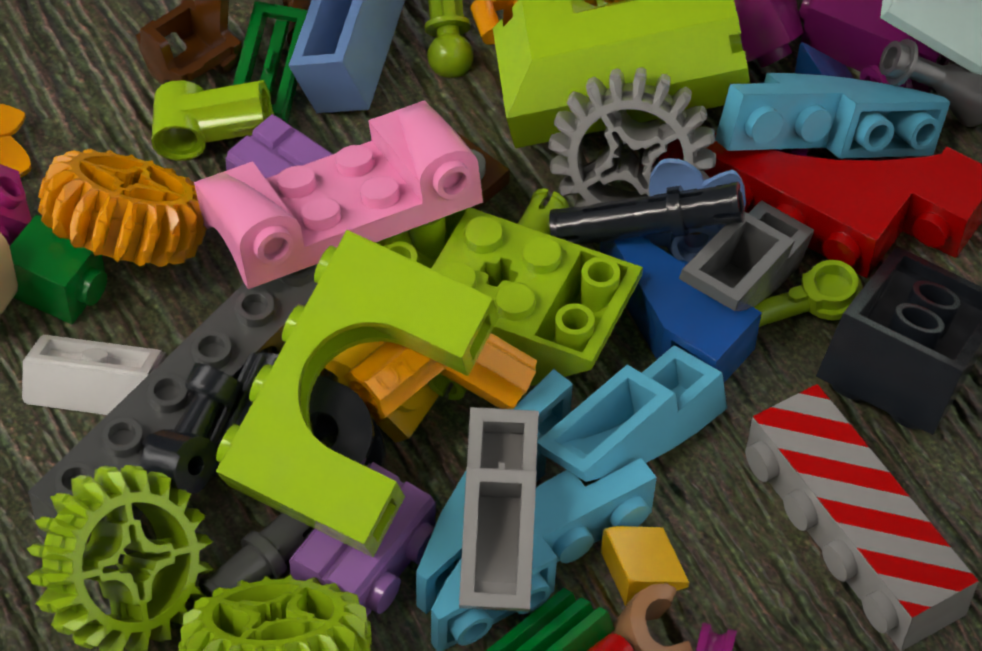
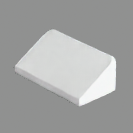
[22,334,166,415]

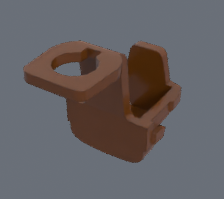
[136,0,242,85]

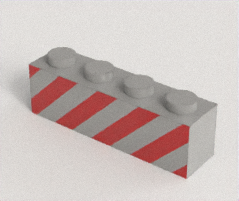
[745,384,979,651]

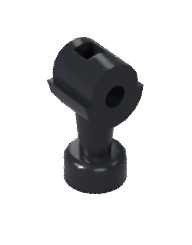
[140,363,244,494]

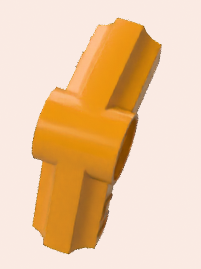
[344,333,537,421]

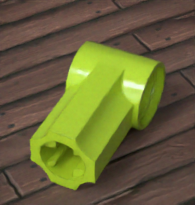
[151,80,274,161]

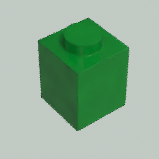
[10,214,107,325]

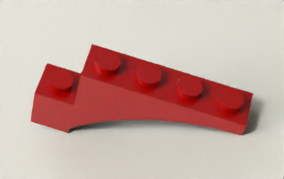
[658,126,982,278]

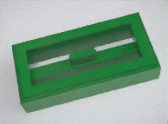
[233,1,308,123]
[486,588,614,651]

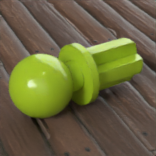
[424,0,474,78]

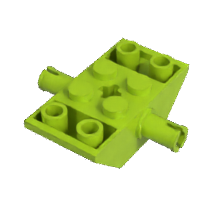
[377,188,643,400]

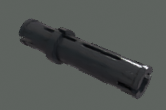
[549,182,745,245]

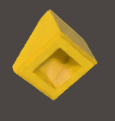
[601,526,689,606]

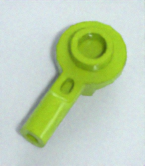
[754,260,863,327]

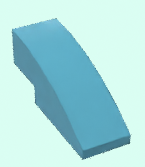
[537,345,727,482]

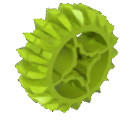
[26,465,214,651]
[178,574,372,651]

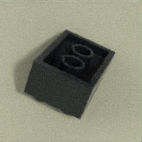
[816,246,982,435]

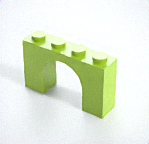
[216,230,499,557]

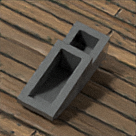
[679,200,814,311]

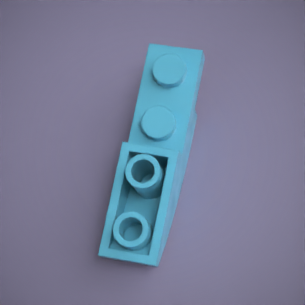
[715,73,950,159]
[431,458,657,651]

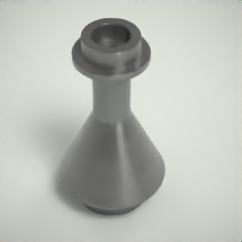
[879,39,982,127]

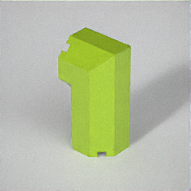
[493,0,750,149]

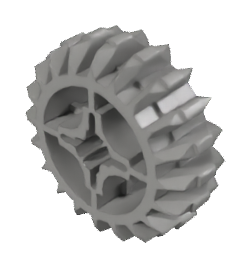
[548,67,716,208]

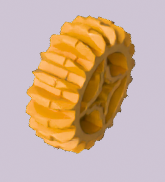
[38,148,207,267]

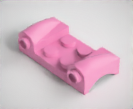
[194,100,483,289]

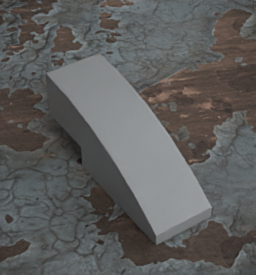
[459,407,539,612]

